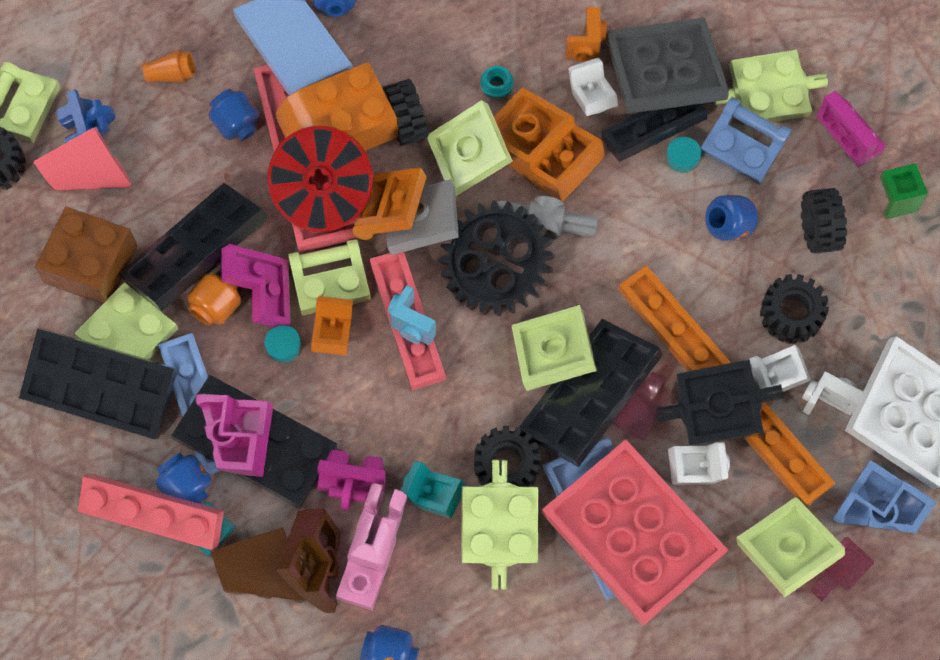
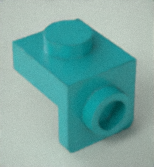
[401,461,467,519]

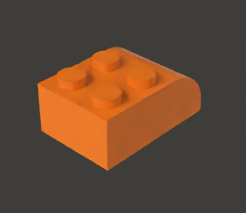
[276,62,398,170]

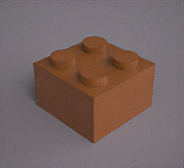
[35,206,138,304]

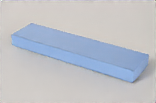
[158,333,221,475]

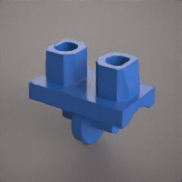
[56,89,115,143]

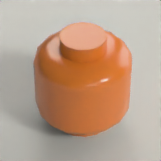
[188,273,241,326]

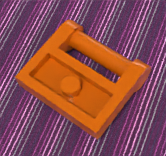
[353,167,426,240]

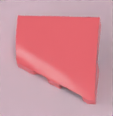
[33,127,132,191]

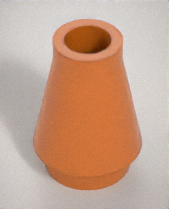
[142,49,195,83]

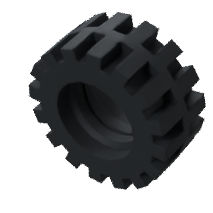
[801,188,847,254]

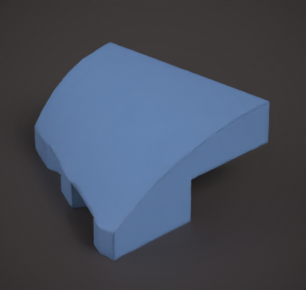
[832,460,936,533]

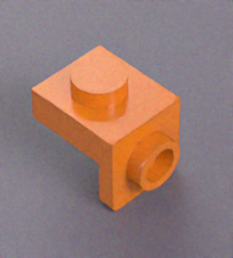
[565,7,607,62]
[311,296,353,356]

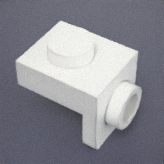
[569,58,618,116]
[749,345,811,393]
[802,371,863,416]
[668,442,730,485]

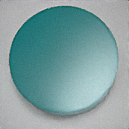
[666,137,701,173]
[264,325,301,363]

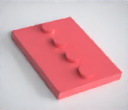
[542,439,728,627]

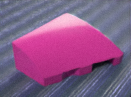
[196,394,273,477]

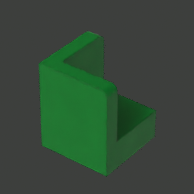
[880,163,928,219]

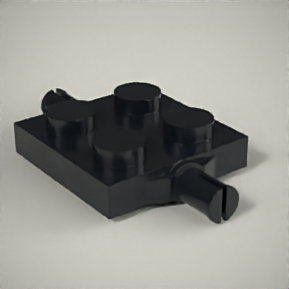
[657,360,784,446]

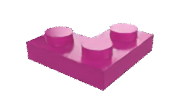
[221,244,290,328]

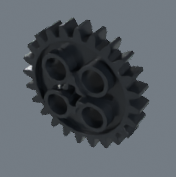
[439,200,555,316]

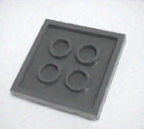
[606,18,729,114]

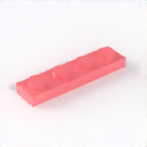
[369,252,446,391]
[78,473,224,550]

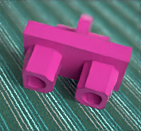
[317,450,386,511]

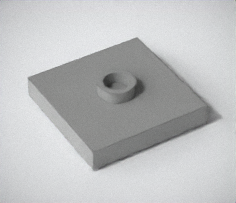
[387,179,459,255]

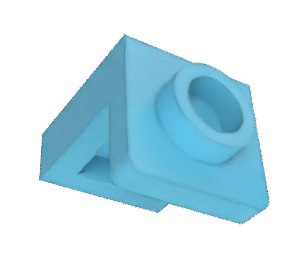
[388,285,436,346]

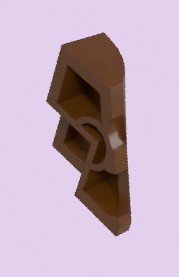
[276,508,340,613]
[211,527,307,603]

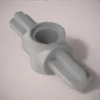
[497,196,598,241]

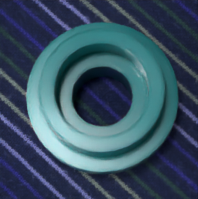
[480,65,514,99]

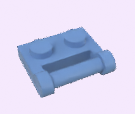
[701,97,792,185]

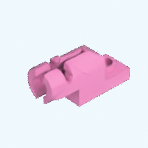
[336,483,407,611]

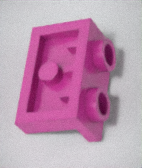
[817,90,886,167]

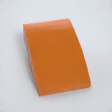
[494,87,606,202]

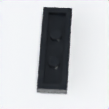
[601,103,708,162]

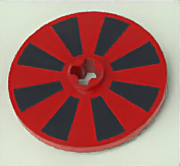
[268,125,374,232]

